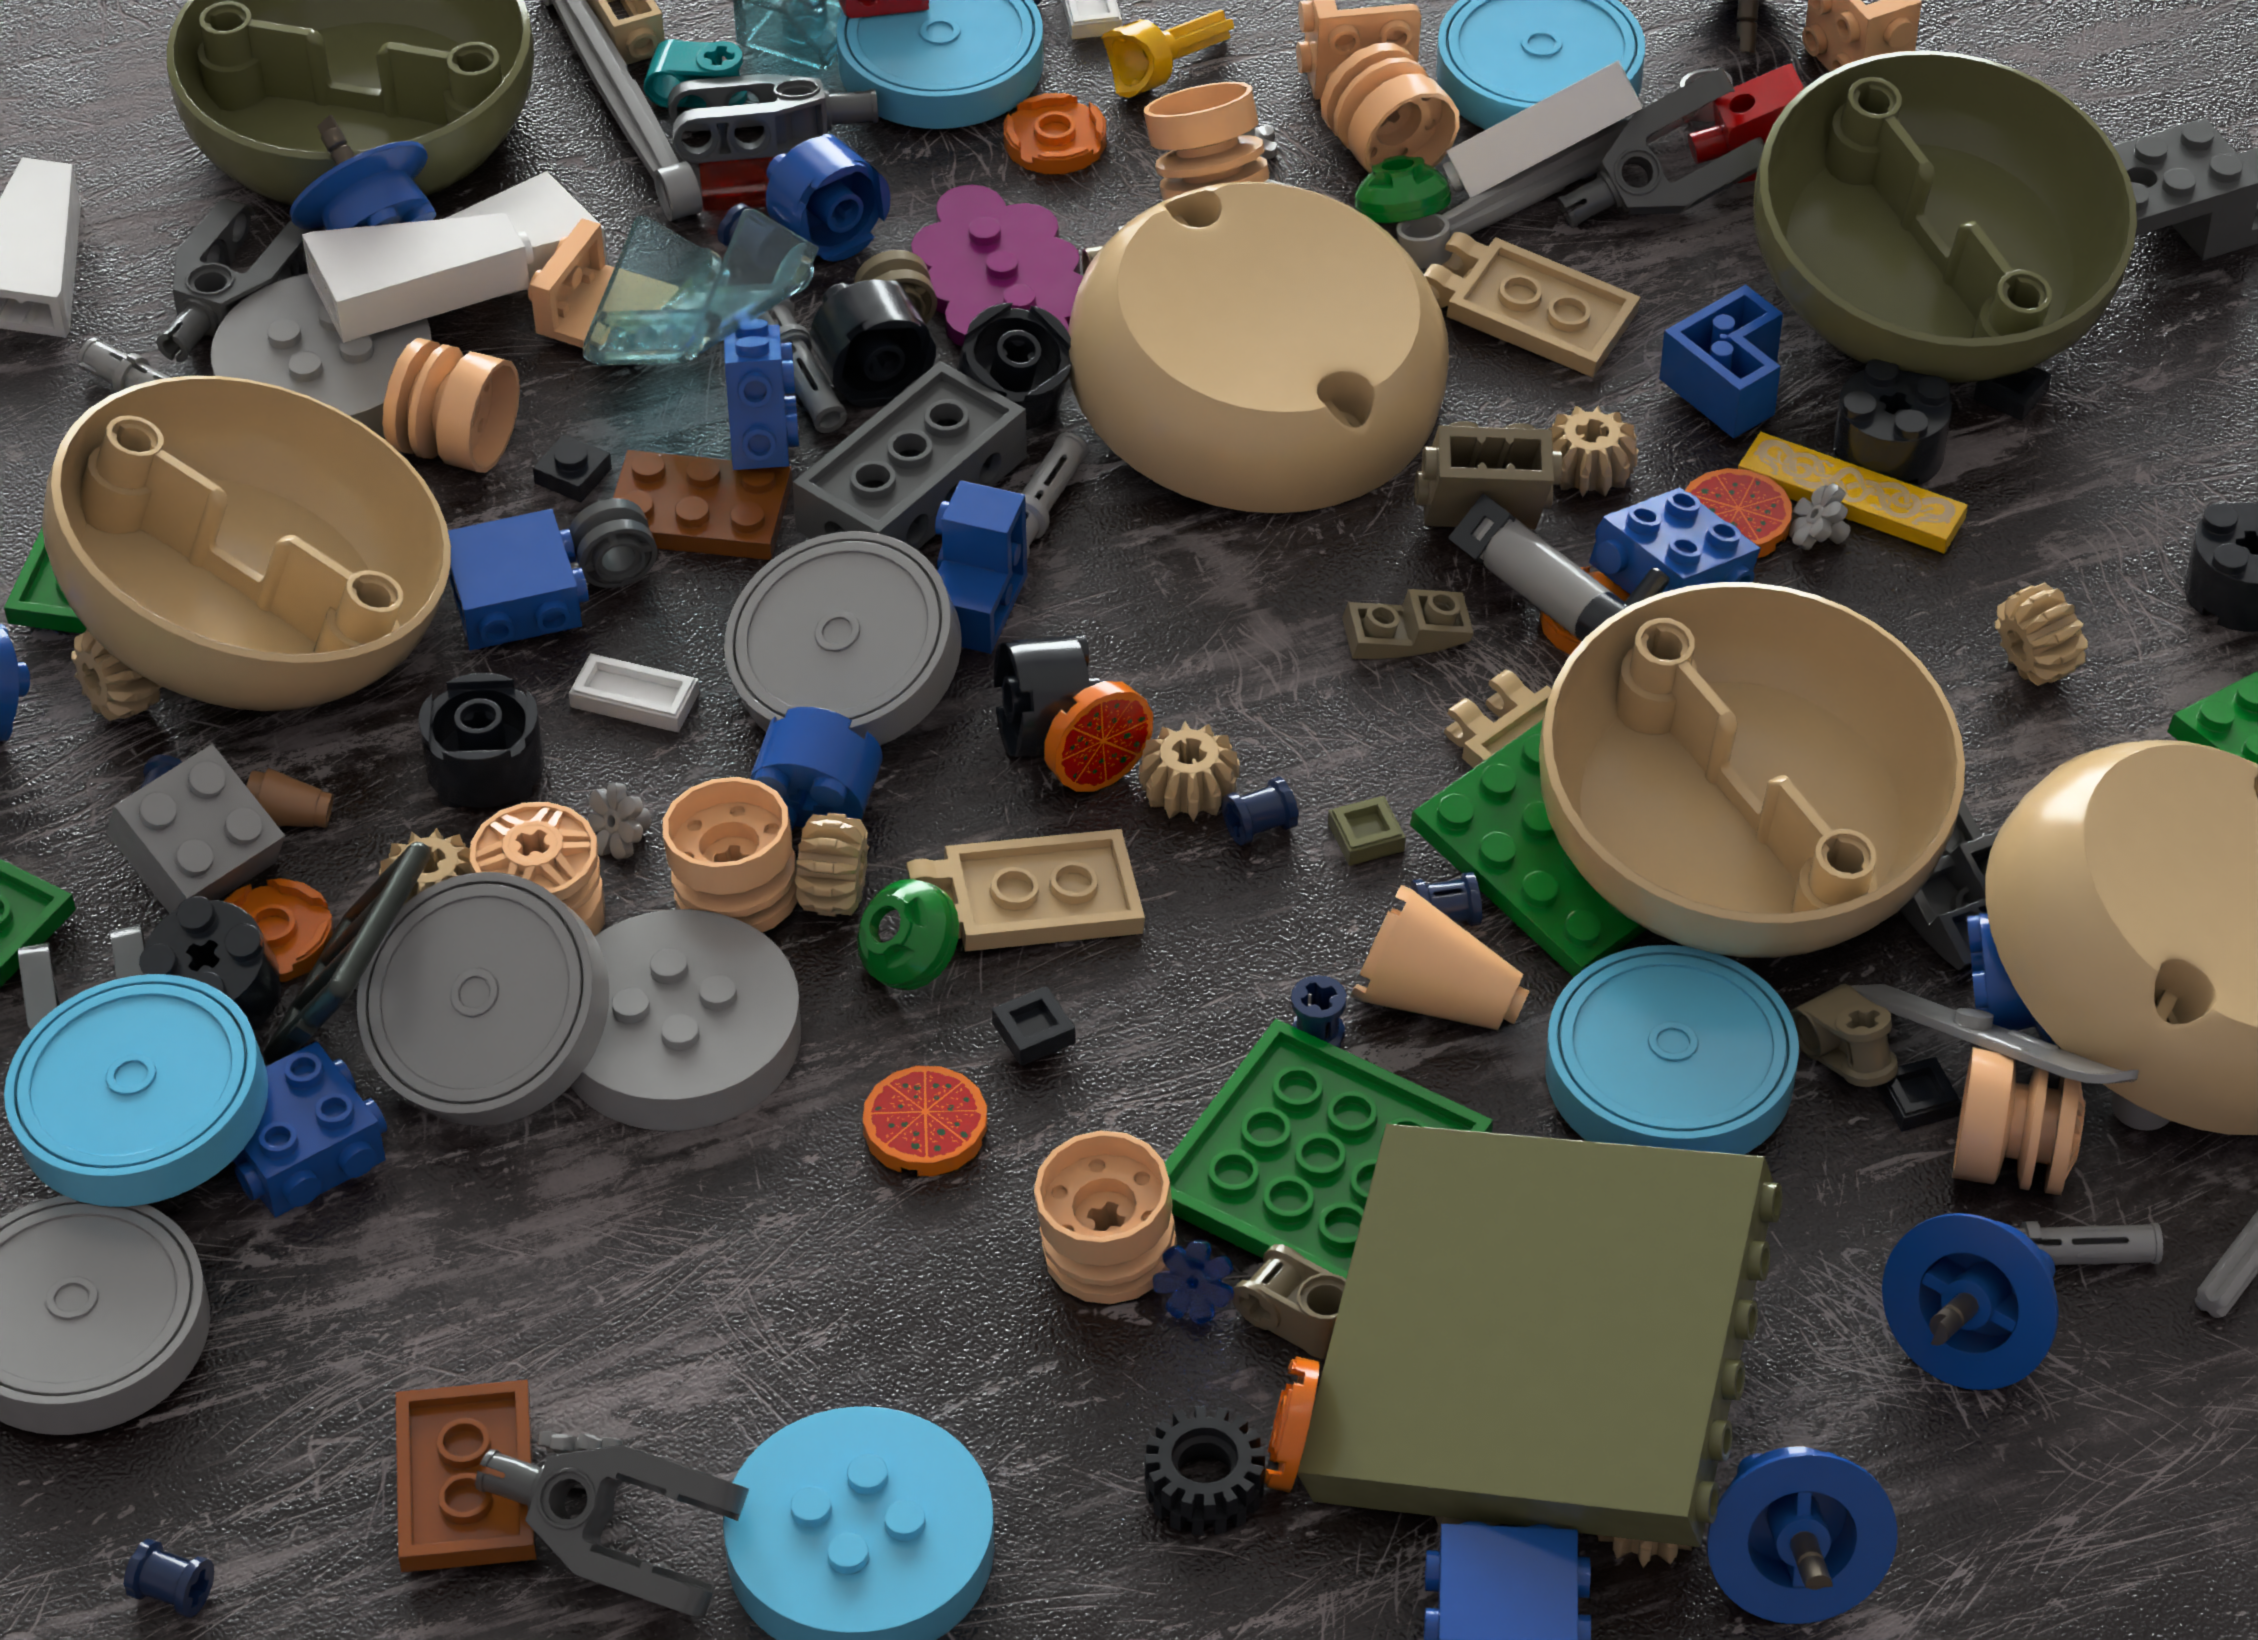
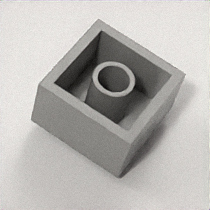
[106,744,285,914]

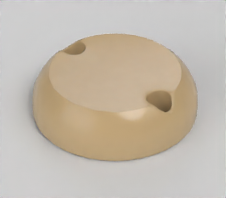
[1068,181,1449,513]
[42,376,451,711]
[1539,582,1965,958]
[1985,740,2258,1135]

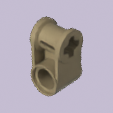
[1790,984,1899,1087]
[1231,1244,1346,1359]

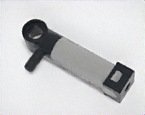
[1448,493,1670,642]

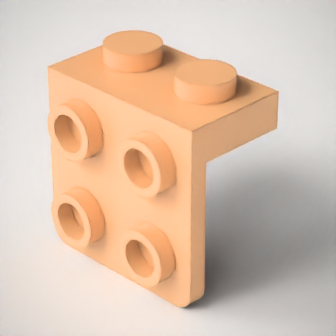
[1296,0,1421,100]
[1802,0,1922,72]
[528,218,678,361]

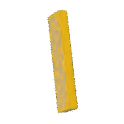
[1738,431,1968,554]

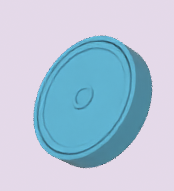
[837,0,1044,129]
[1436,0,1646,130]
[1545,945,1799,1155]
[4,974,268,1207]
[723,1406,994,1640]

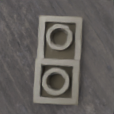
[1342,589,1474,659]

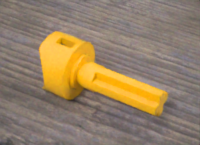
[1101,10,1234,98]

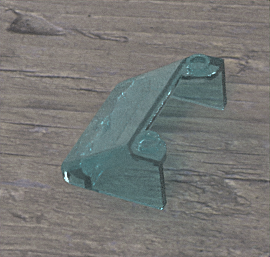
[583,209,819,365]

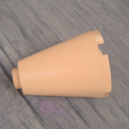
[1351,885,1529,1030]

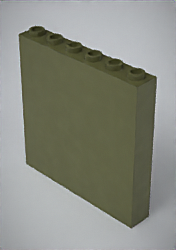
[1297,1124,1782,1547]

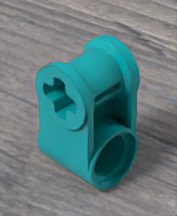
[643,39,748,108]

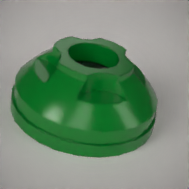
[1355,155,1452,223]
[857,879,959,991]

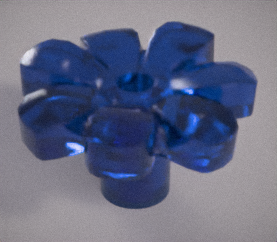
[1153,1240,1234,1324]

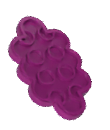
[911,184,1083,347]

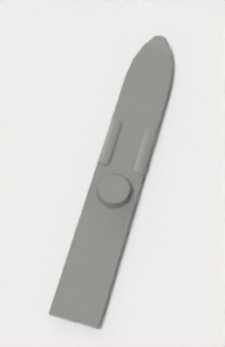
[1851,984,2139,1084]

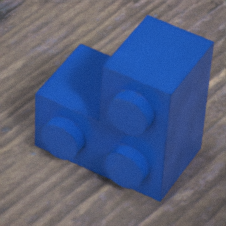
[1659,284,1783,438]
[935,480,1028,654]

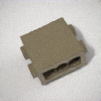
[1414,421,1562,530]

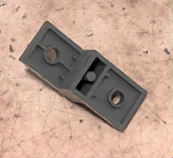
[2113,118,2258,261]

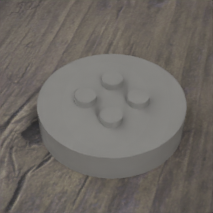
[211,274,432,438]
[724,531,962,746]
[357,872,609,1126]
[570,909,802,1131]
[0,1195,210,1435]

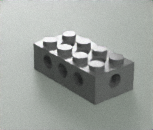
[793,361,1027,550]

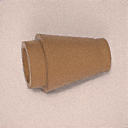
[246,768,334,828]

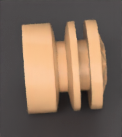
[1320,43,1460,174]
[1144,82,1270,200]
[382,338,520,473]
[663,777,798,933]
[470,802,605,936]
[1952,1047,2086,1195]
[1034,1130,1177,1304]

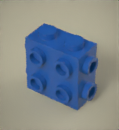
[724,319,799,470]
[1589,487,1761,594]
[448,509,589,651]
[233,1041,387,1218]
[1424,1521,1591,1640]

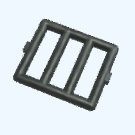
[264,842,430,1065]

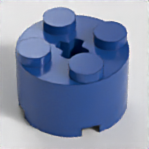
[766,134,890,262]
[750,707,883,831]

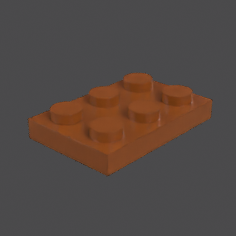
[613,450,793,560]
[395,1379,537,1573]

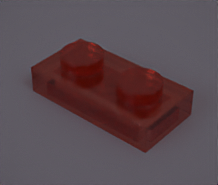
[699,156,776,211]

